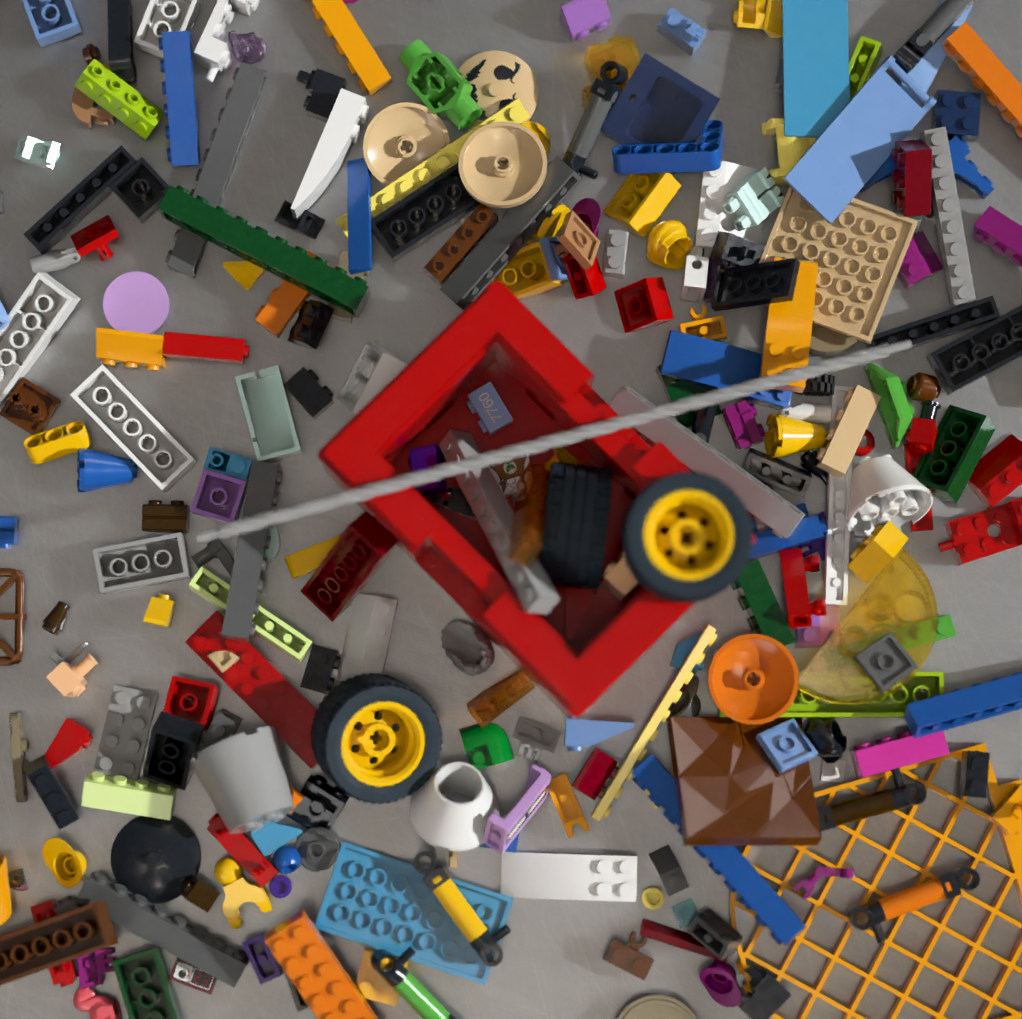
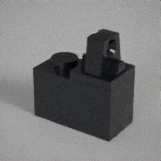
[296,68,347,123]
[738,964,791,1019]

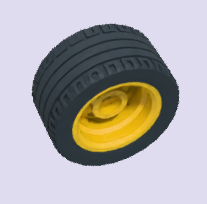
[539,462,612,590]
[622,471,754,603]
[310,673,442,804]

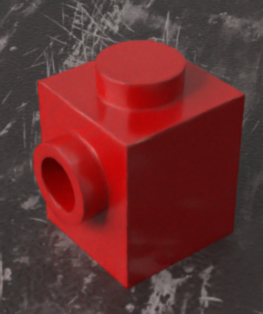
[906,417,937,454]

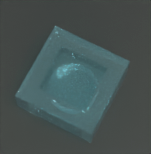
[671,898,699,928]

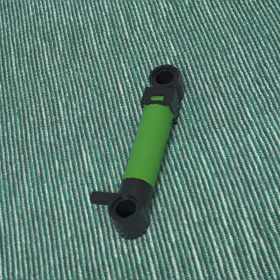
[371,947,455,1019]

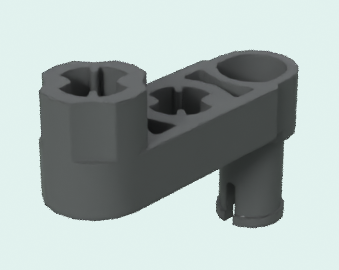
[191,538,234,577]

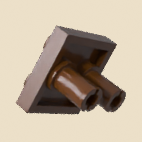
[0,377,61,435]

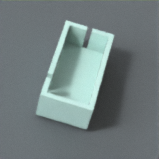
[235,365,303,463]

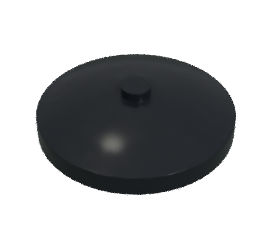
[110,816,201,904]

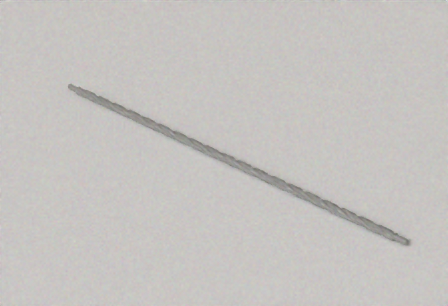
[196,339,912,543]

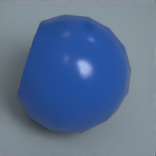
[272,846,301,874]

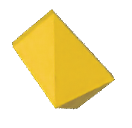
[223,261,267,291]

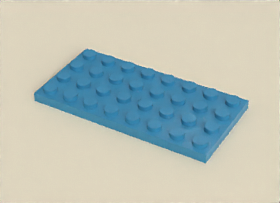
[315,841,513,985]

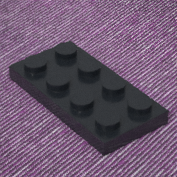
[711,258,800,311]

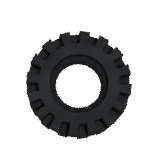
[794,374,835,396]

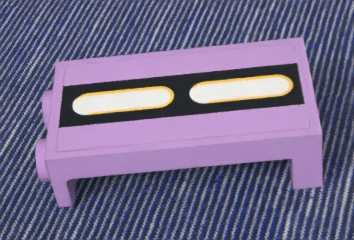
[484,764,552,855]

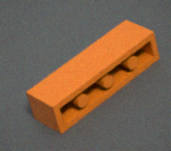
[255,250,329,338]

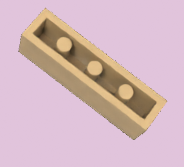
[816,385,881,478]

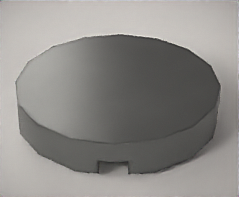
[295,827,340,872]

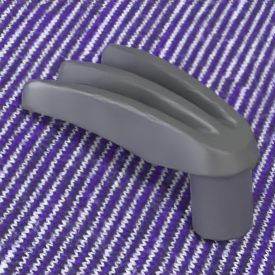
[49,641,88,666]

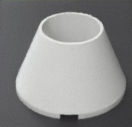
[409,762,500,851]

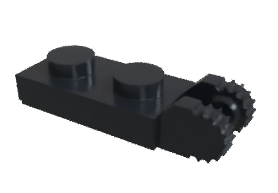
[430,486,477,519]

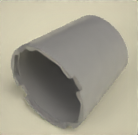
[190,726,294,834]

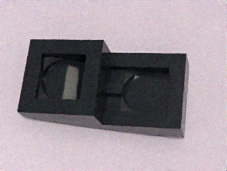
[274,201,325,240]

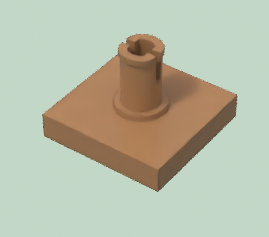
[554,210,600,270]

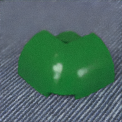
[459,722,514,770]

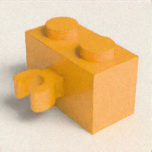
[678,305,728,342]
[988,784,1022,836]

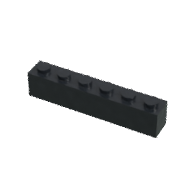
[24,145,137,254]
[864,296,1000,362]

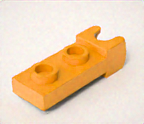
[548,773,589,839]

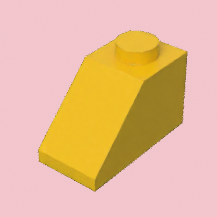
[143,594,176,628]

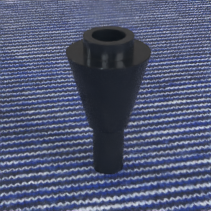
[800,451,828,486]

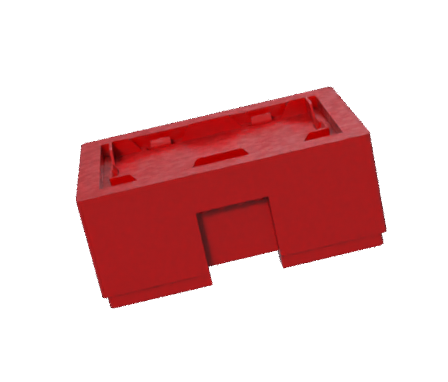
[318,281,756,719]

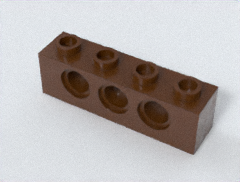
[424,203,498,287]

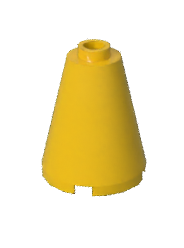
[764,414,828,458]

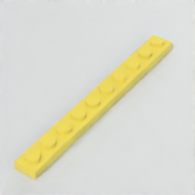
[336,98,530,238]
[591,624,717,821]

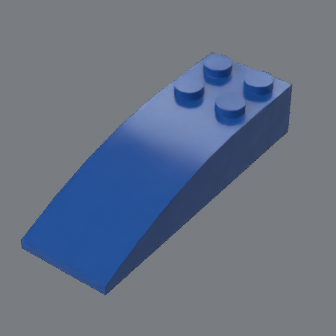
[660,330,792,410]

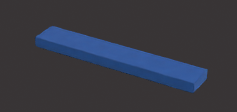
[347,158,372,275]

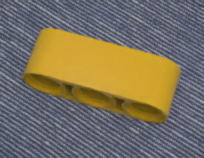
[23,421,92,464]
[284,535,341,579]

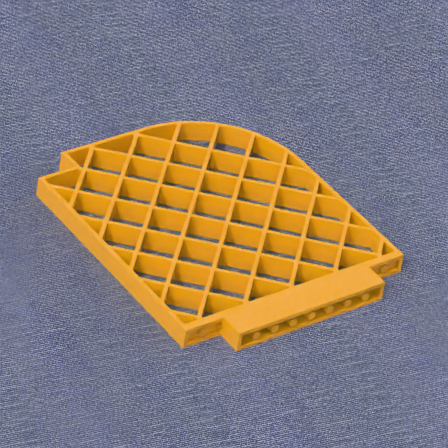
[728,743,1022,1019]

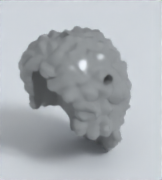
[441,619,495,676]

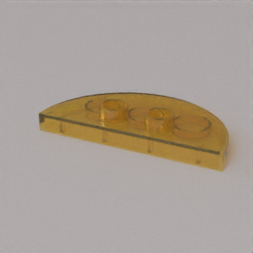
[798,548,938,704]

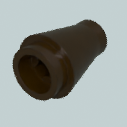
[42,601,71,636]

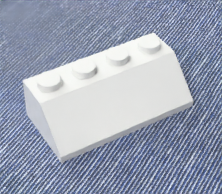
[336,593,398,681]

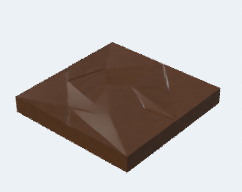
[667,717,822,846]

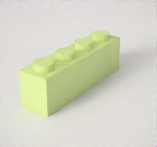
[81,772,177,820]

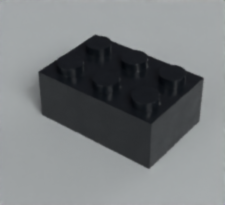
[143,711,204,790]

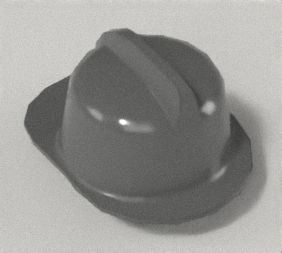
[666,675,701,722]

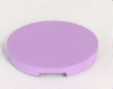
[103,271,170,334]

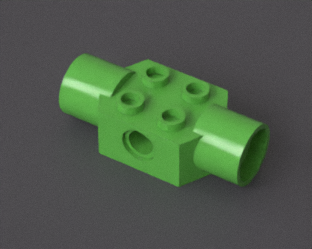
[399,40,482,130]

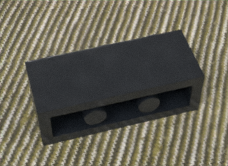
[741,447,812,498]
[25,755,80,830]

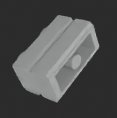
[602,229,629,279]

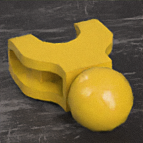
[214,857,272,930]

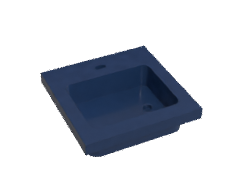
[600,53,721,175]

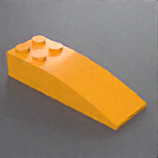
[759,257,818,393]

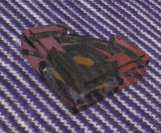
[8,868,29,891]

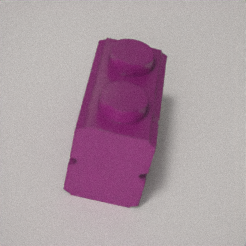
[721,400,765,452]

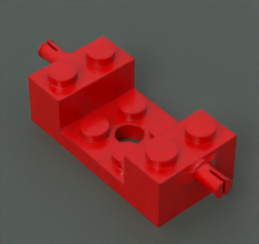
[938,498,1022,566]

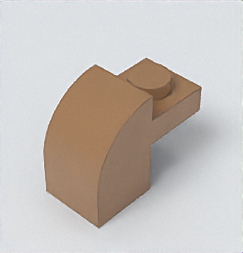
[71,87,117,129]

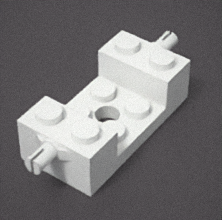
[194,0,259,83]

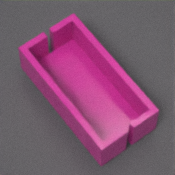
[849,731,950,778]

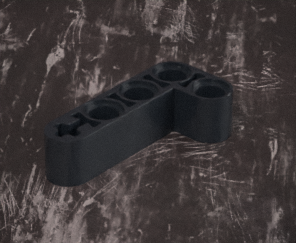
[107,0,137,83]

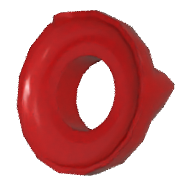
[854,429,875,456]

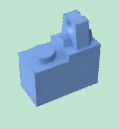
[657,7,707,57]

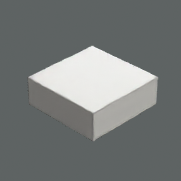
[820,759,845,783]

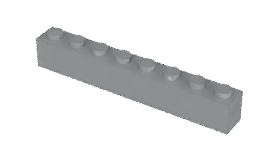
[920,126,976,306]

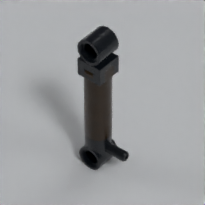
[817,768,927,831]

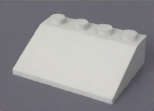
[694,161,763,252]
[337,340,407,414]

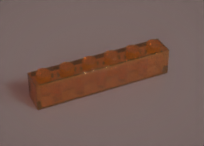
[508,462,550,568]

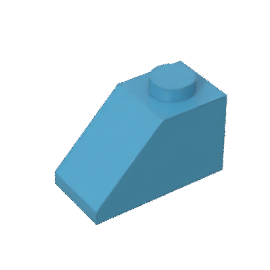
[251,822,304,857]

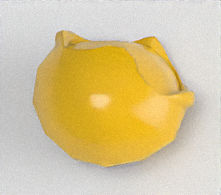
[646,220,692,271]

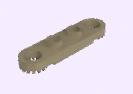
[9,712,28,803]

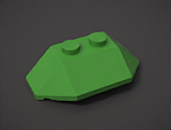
[864,363,914,450]

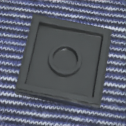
[854,632,918,694]

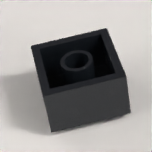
[109,157,169,223]

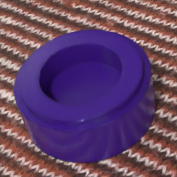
[269,875,292,898]

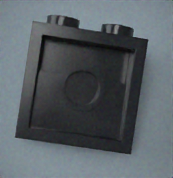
[287,300,335,349]
[286,774,349,830]

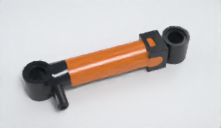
[848,867,980,943]

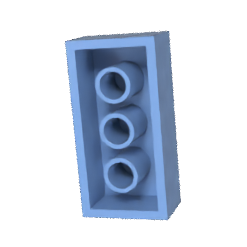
[22,0,82,47]

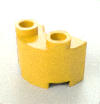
[732,0,766,29]

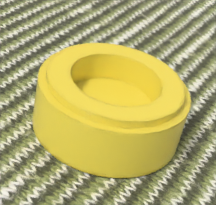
[641,887,664,910]

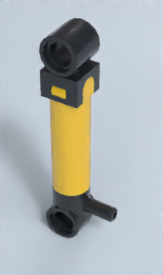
[414,851,511,967]

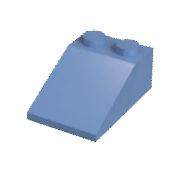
[564,719,634,752]

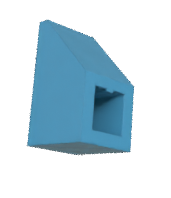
[203,447,252,483]
[670,631,709,674]

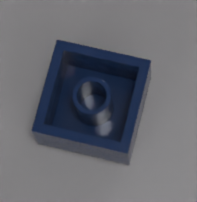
[931,89,981,142]

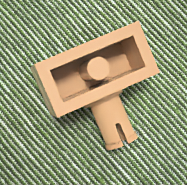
[46,653,98,698]

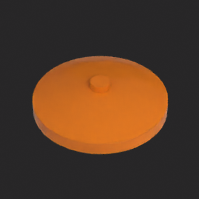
[708,634,799,725]

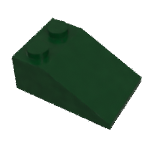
[656,365,722,428]

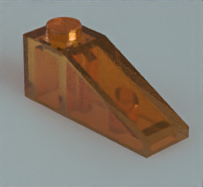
[467,669,535,728]

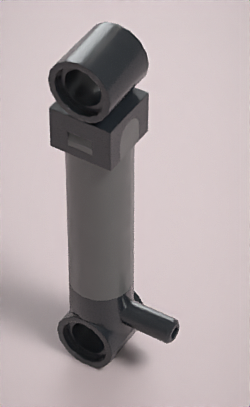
[893,0,975,74]
[562,61,628,180]

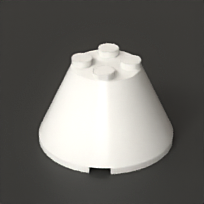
[846,454,933,538]

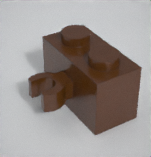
[603,931,654,980]

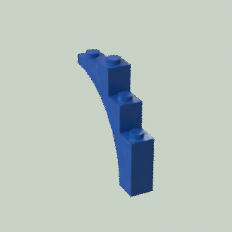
[859,136,994,199]

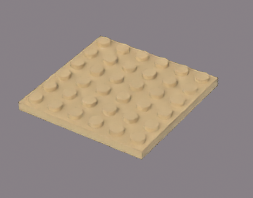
[759,186,918,344]

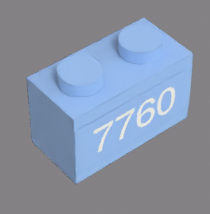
[466,382,513,436]

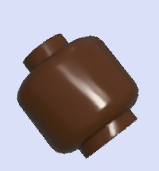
[906,372,941,402]

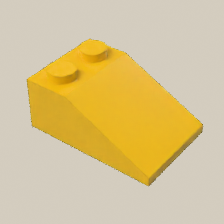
[490,241,564,299]

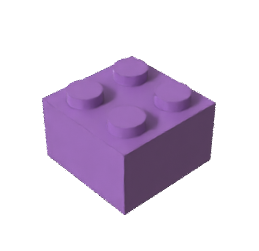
[190,469,248,523]

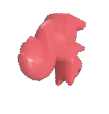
[73,987,122,1019]

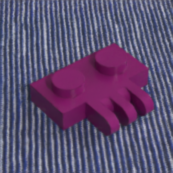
[76,948,116,988]

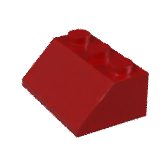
[967,434,1022,509]

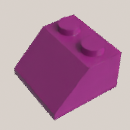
[897,231,943,290]

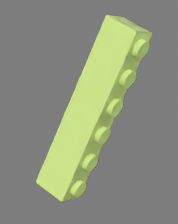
[189,567,313,664]

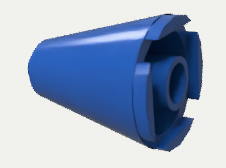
[77,448,137,492]

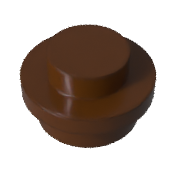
[82,43,101,65]

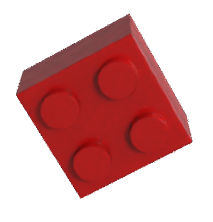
[163,676,220,732]

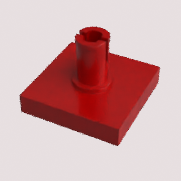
[70,215,119,262]

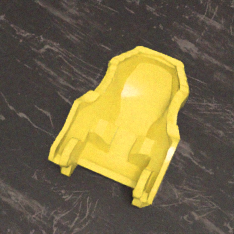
[761,118,818,187]

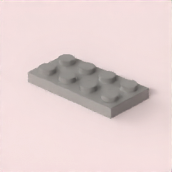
[93,685,158,780]

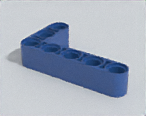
[612,120,724,174]

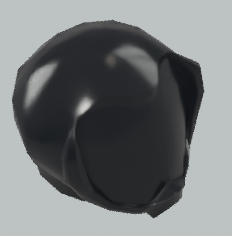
[804,717,847,763]

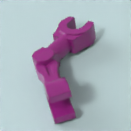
[794,866,854,900]

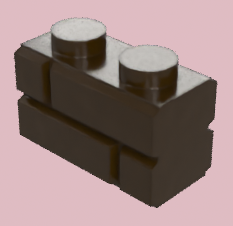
[142,500,190,533]

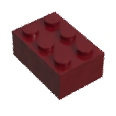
[891,140,932,216]

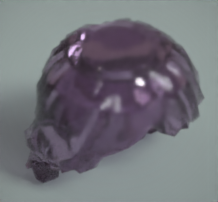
[228,30,267,64]

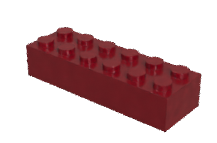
[301,510,399,622]

